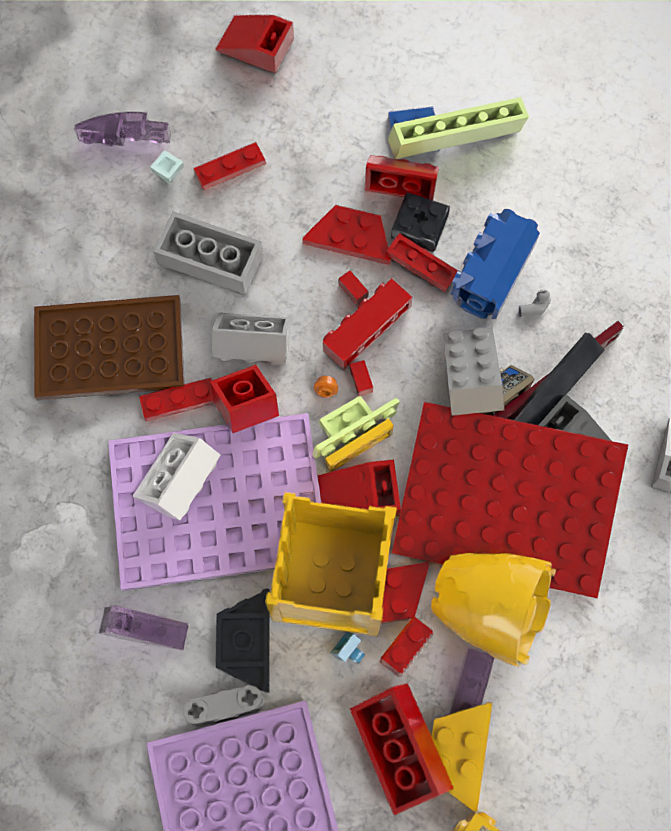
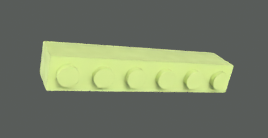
[388,97,529,159]

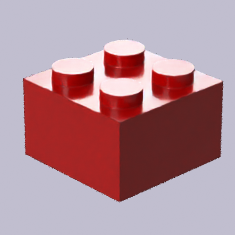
[210,364,279,434]

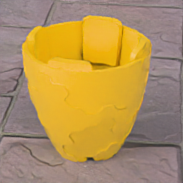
[431,553,556,668]

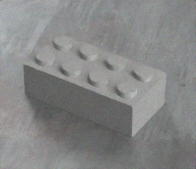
[153,211,263,295]
[443,327,504,416]

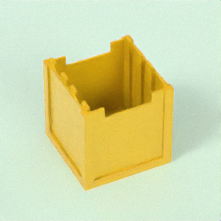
[266,492,396,637]

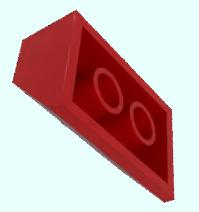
[365,155,439,200]

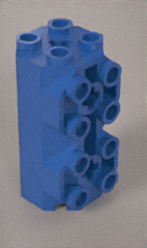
[450,209,540,319]

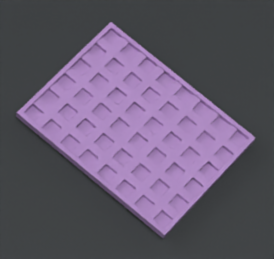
[108,413,321,591]

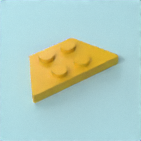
[432,702,493,812]

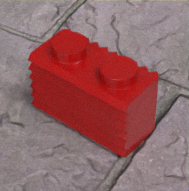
[379,616,433,677]

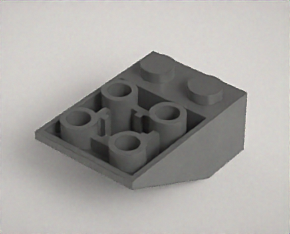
[538,395,612,441]

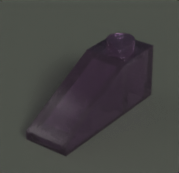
[98,605,189,650]
[449,648,494,714]

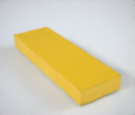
[325,418,394,472]

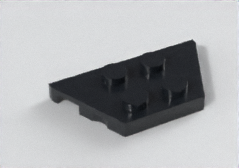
[215,588,270,693]

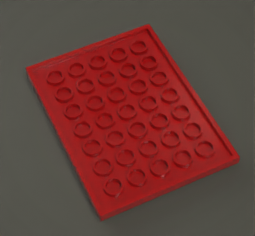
[392,402,629,599]

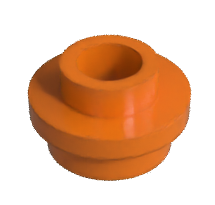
[314,376,338,398]

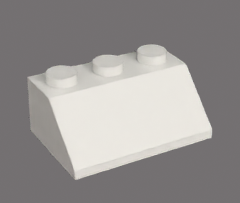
[133,433,221,520]

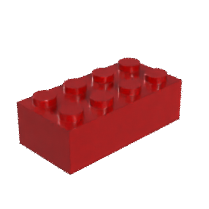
[349,683,454,816]

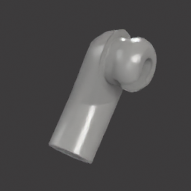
[519,290,551,317]

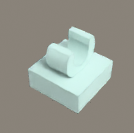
[150,150,184,183]

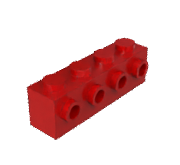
[323,278,413,371]

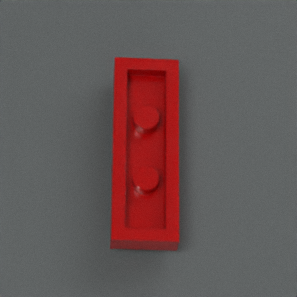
[193,142,266,191]
[385,233,458,292]
[139,377,214,422]

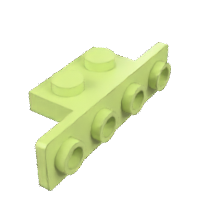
[312,396,400,459]

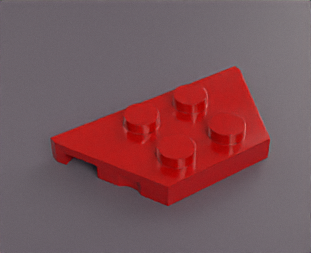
[302,205,391,265]
[380,562,429,625]

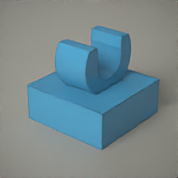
[330,632,365,663]

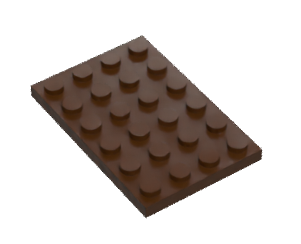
[34,295,185,401]

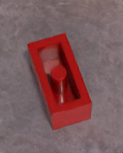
[338,270,369,306]
[350,360,373,397]

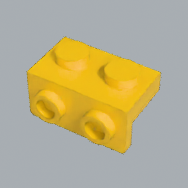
[453,812,500,831]

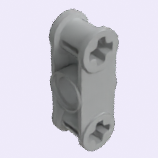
[184,685,263,726]

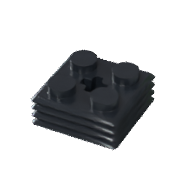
[391,192,450,252]

